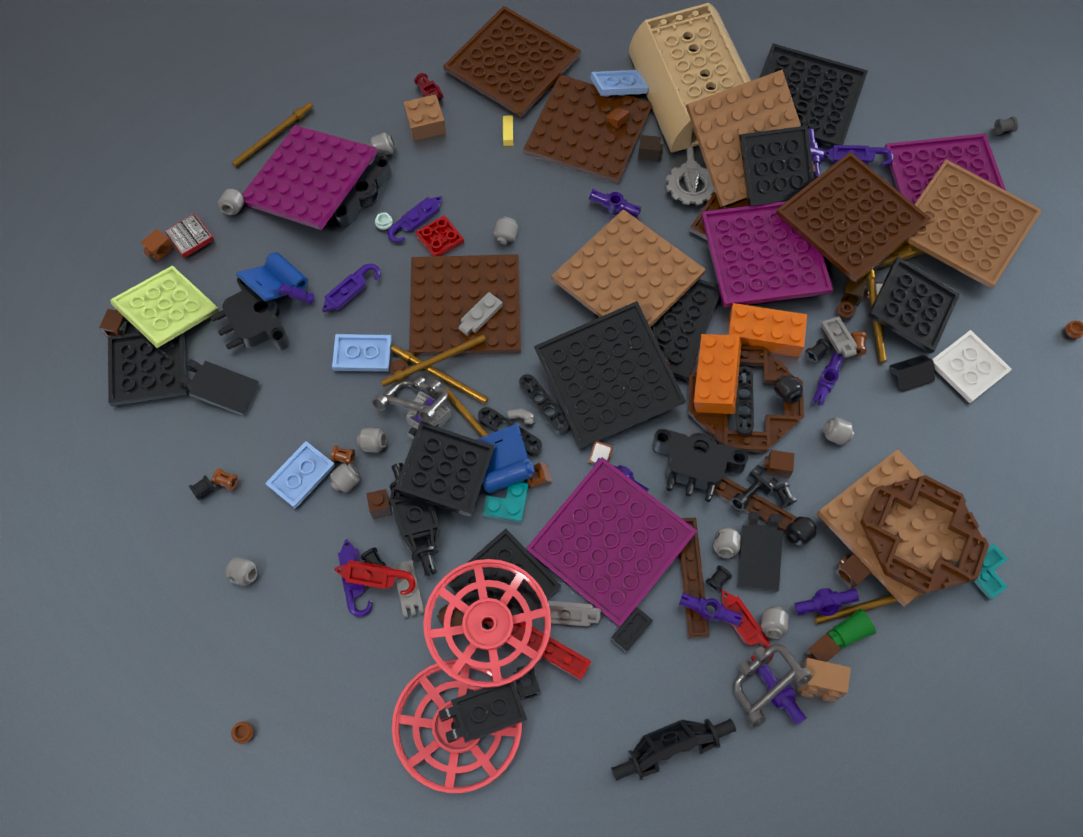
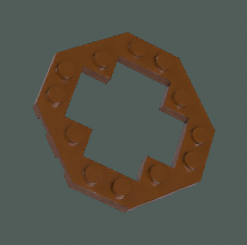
[688,345,804,453]
[860,475,989,595]

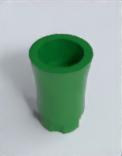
[827,608,876,649]

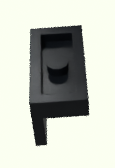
[889,355,935,391]

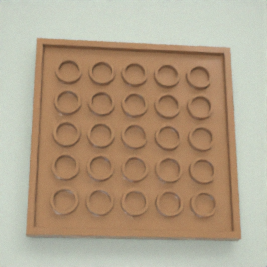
[686,70,816,207]
[906,160,1042,289]
[551,209,706,327]
[817,449,985,607]

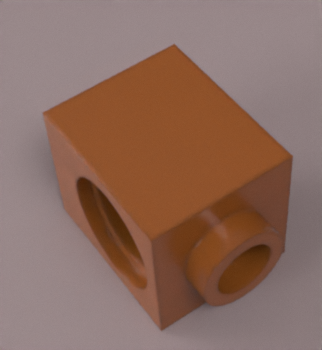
[140,229,174,262]

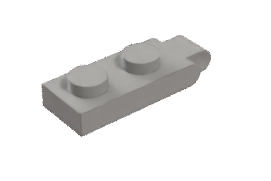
[458,292,503,336]
[822,316,857,358]
[544,601,601,626]

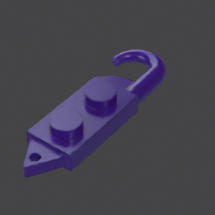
[824,145,894,166]
[387,196,442,243]
[322,263,381,313]
[338,539,372,617]

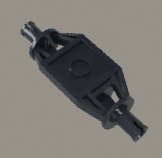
[389,463,440,576]
[611,718,736,781]

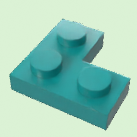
[482,482,529,523]
[974,544,1008,600]

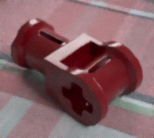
[414,73,443,100]

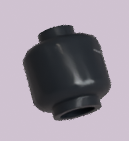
[774,375,803,404]
[786,516,817,546]

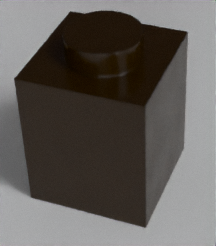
[638,135,664,161]
[841,277,867,306]

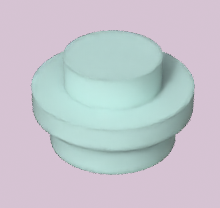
[375,213,393,230]

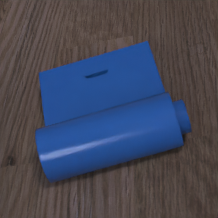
[236,252,308,301]
[476,423,534,493]

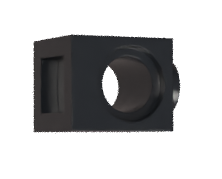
[513,665,541,701]

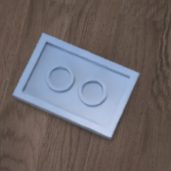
[590,70,649,97]
[332,334,392,372]
[265,441,335,509]

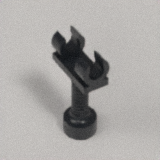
[731,464,779,511]

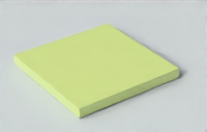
[110,265,219,348]

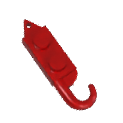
[334,560,416,595]
[721,590,774,665]

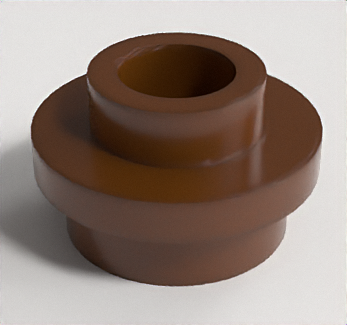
[837,301,856,319]

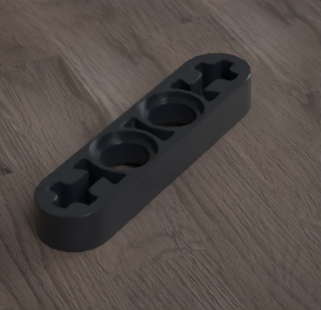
[736,366,754,437]
[519,374,570,435]
[478,407,542,457]

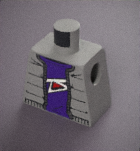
[406,391,451,439]

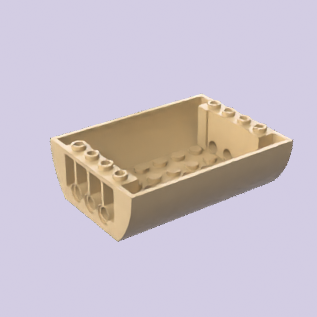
[629,3,751,153]

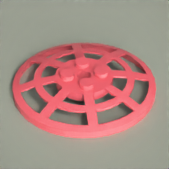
[423,559,551,688]
[392,659,522,794]

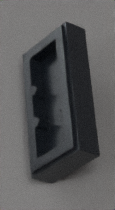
[611,607,653,653]

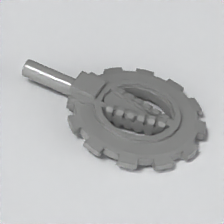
[666,147,715,205]

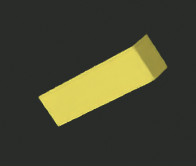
[503,115,514,146]

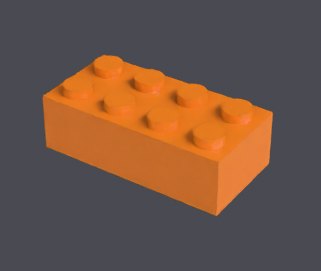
[727,303,807,357]
[694,334,741,414]

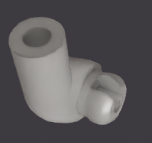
[507,408,534,425]

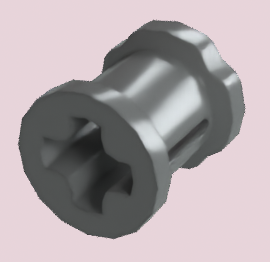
[994,116,1018,135]

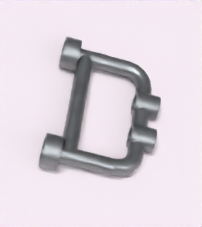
[372,376,448,424]
[733,644,813,728]

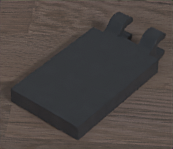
[178,359,259,416]
[737,512,783,592]
[439,682,527,743]

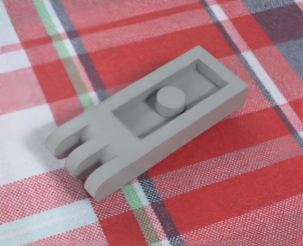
[393,560,424,618]

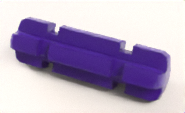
[279,283,314,304]

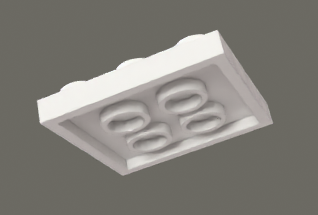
[932,330,1012,404]

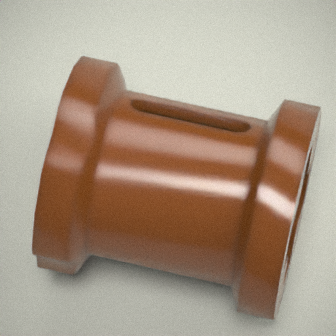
[851,332,867,356]
[331,445,355,465]
[211,468,238,491]

